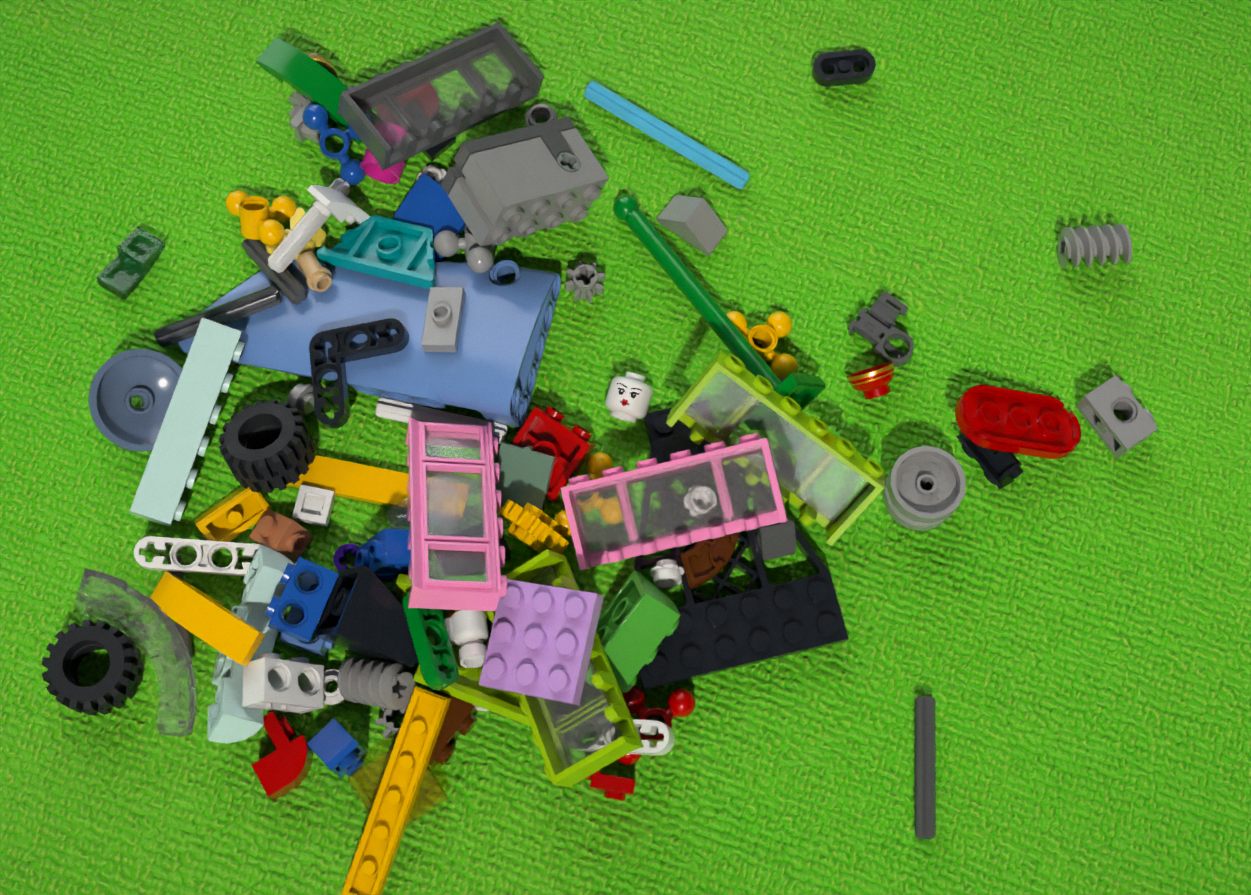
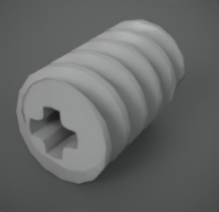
[1057,223,1132,268]
[337,657,416,710]

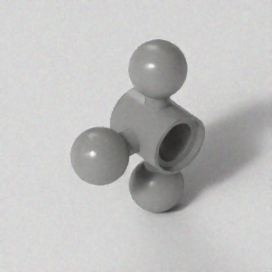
[433,225,495,273]

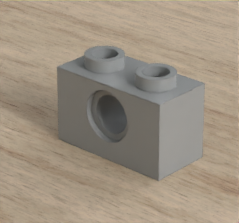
[1076,375,1158,459]

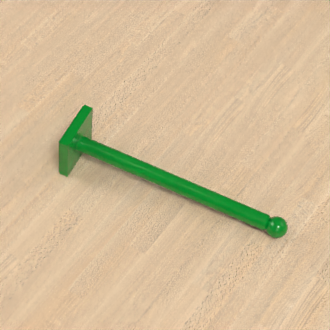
[613,195,826,431]

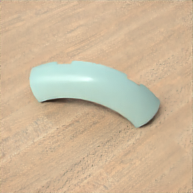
[207,545,302,743]

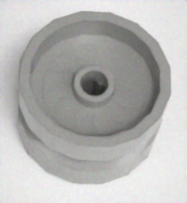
[882,446,966,531]

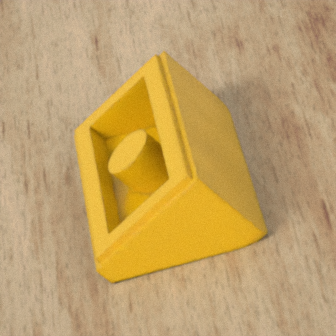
[193,486,273,542]

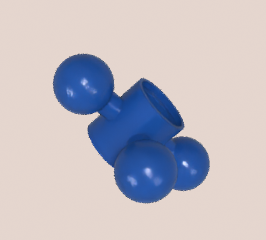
[302,104,374,185]

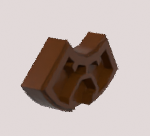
[680,504,739,590]

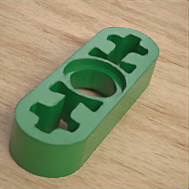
[403,592,459,691]

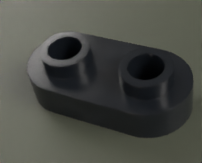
[812,50,876,87]

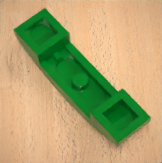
[256,37,379,145]

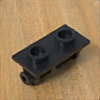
[957,433,1024,489]

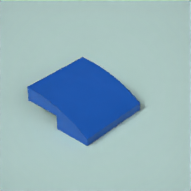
[393,173,466,262]

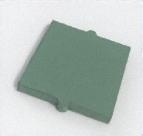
[495,442,556,511]

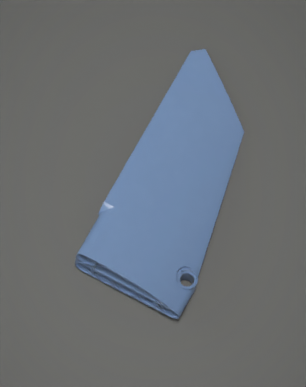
[178,259,561,427]

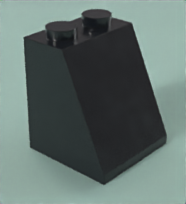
[313,565,418,667]

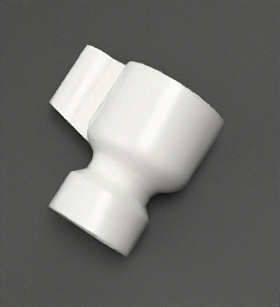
[444,610,489,668]

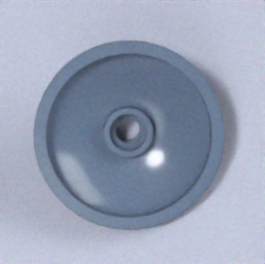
[88,349,182,452]

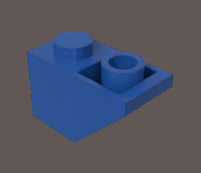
[307,718,367,779]

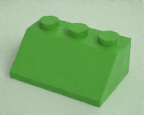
[585,570,681,694]

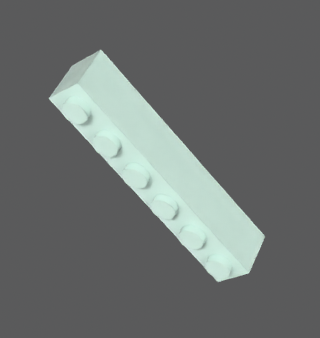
[130,317,245,527]

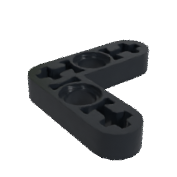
[309,318,409,429]

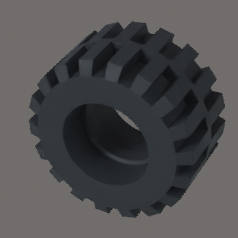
[219,399,316,493]
[42,620,144,716]

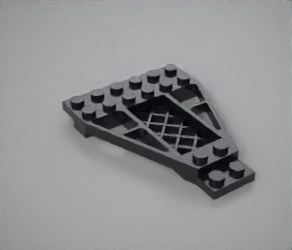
[634,399,849,691]

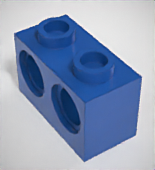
[356,529,411,582]
[264,557,339,643]

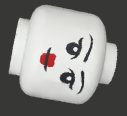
[605,371,653,423]

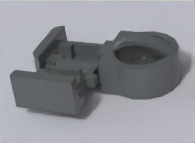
[848,291,914,367]

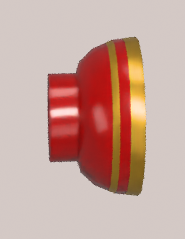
[847,362,894,400]

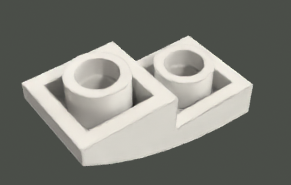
[307,185,370,225]

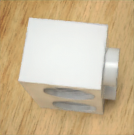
[242,653,324,714]

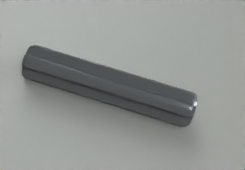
[242,239,307,305]

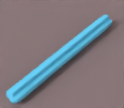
[584,81,750,189]

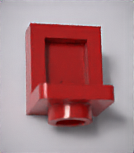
[585,769,635,801]

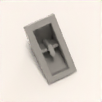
[657,195,728,257]

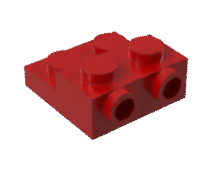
[511,405,596,502]

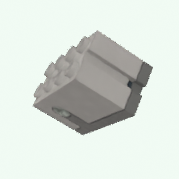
[441,117,609,247]

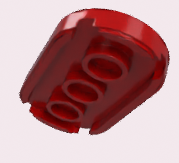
[955,385,1081,459]

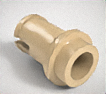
[296,252,332,292]

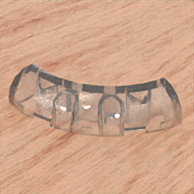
[75,568,197,736]

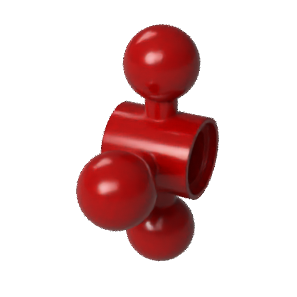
[617,686,696,765]

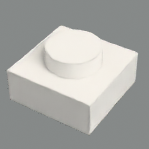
[292,485,336,527]

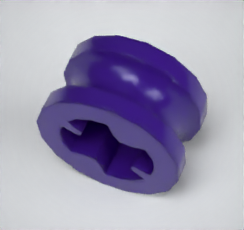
[333,543,359,571]

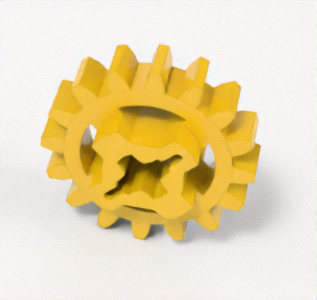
[499,499,569,555]

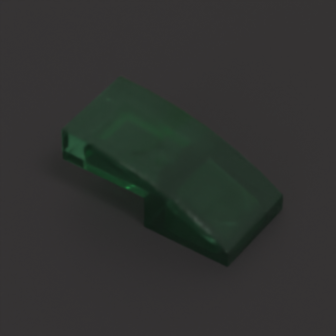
[96,227,165,301]

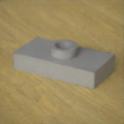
[421,287,466,352]

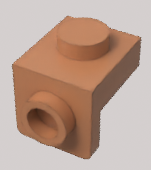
[249,509,312,564]

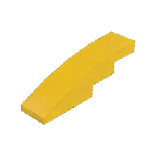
[148,571,266,666]

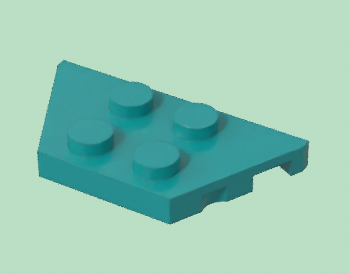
[317,215,436,290]

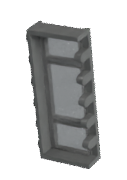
[337,23,544,171]

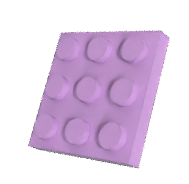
[479,579,604,706]

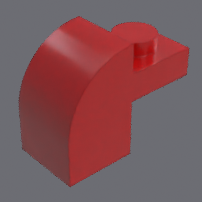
[251,711,313,800]

